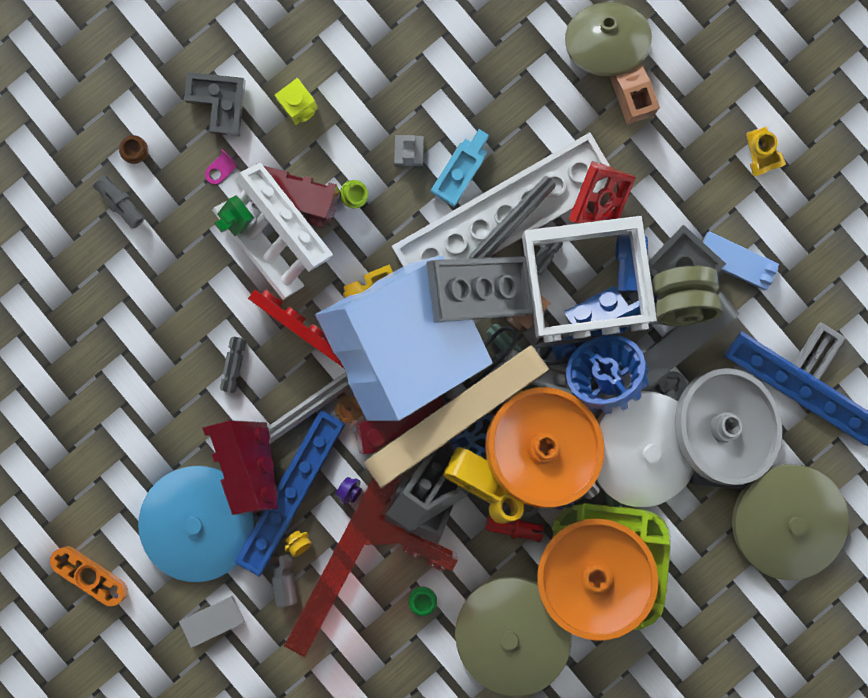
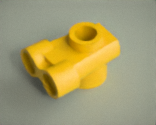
[746,126,786,177]

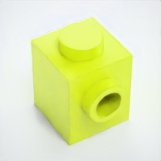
[275,78,318,125]

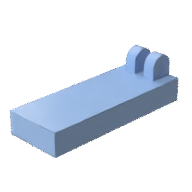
[703,231,779,291]

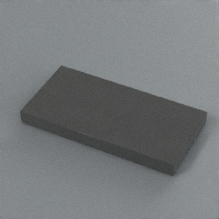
[426,257,533,322]

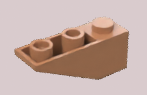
[610,64,660,125]

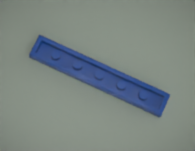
[724,331,868,447]
[234,410,346,577]

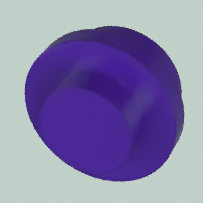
[336,477,362,505]

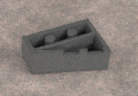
[387,446,470,531]

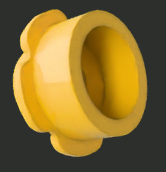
[284,531,312,557]

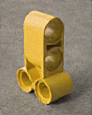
[443,447,524,523]

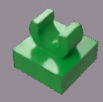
[214,195,255,237]

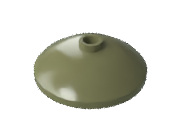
[565,2,652,76]

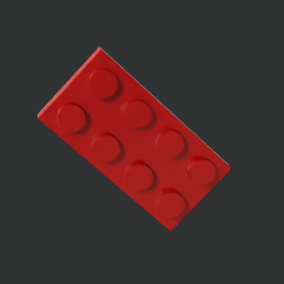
[248,290,344,368]

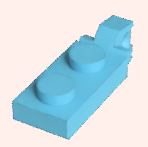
[430,129,489,207]

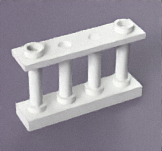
[212,163,333,300]

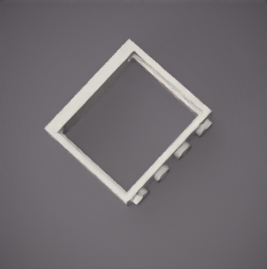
[522,216,657,343]

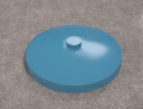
[138,466,255,582]

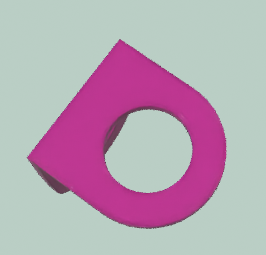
[205,149,238,184]

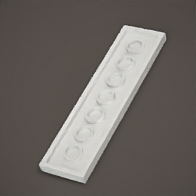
[392,132,610,267]

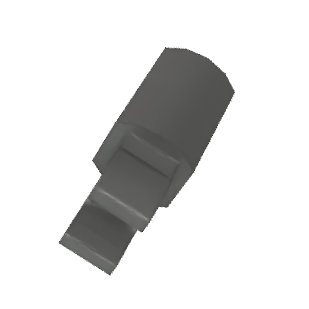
[268,554,298,607]

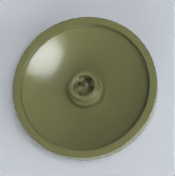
[732,464,849,580]
[455,577,572,696]

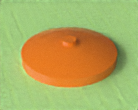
[486,387,604,508]
[537,519,658,640]

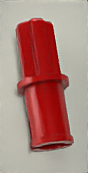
[485,514,544,543]

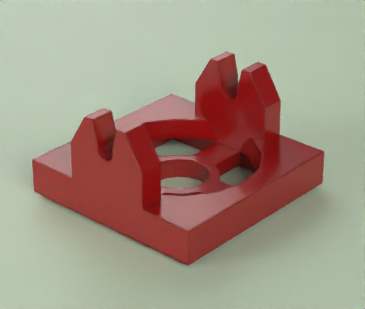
[569,161,636,224]

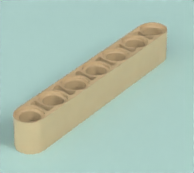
[364,345,550,488]

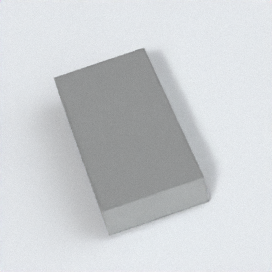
[179,595,245,648]

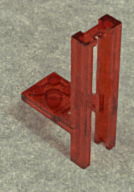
[284,475,458,657]

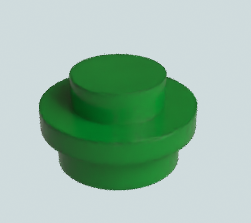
[408,586,437,616]

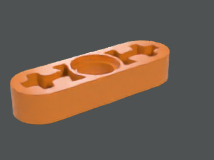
[50,546,128,606]

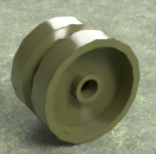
[652,266,723,326]

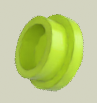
[340,180,368,209]

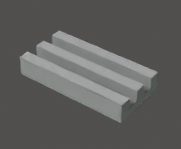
[793,322,846,380]

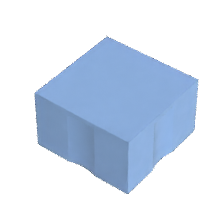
[315,255,493,421]

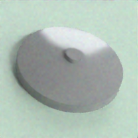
[675,368,782,485]

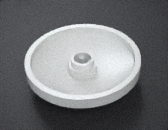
[596,391,695,507]

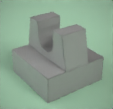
[394,135,424,166]

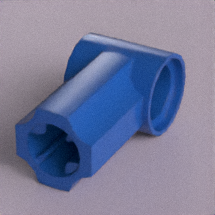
[615,235,648,292]

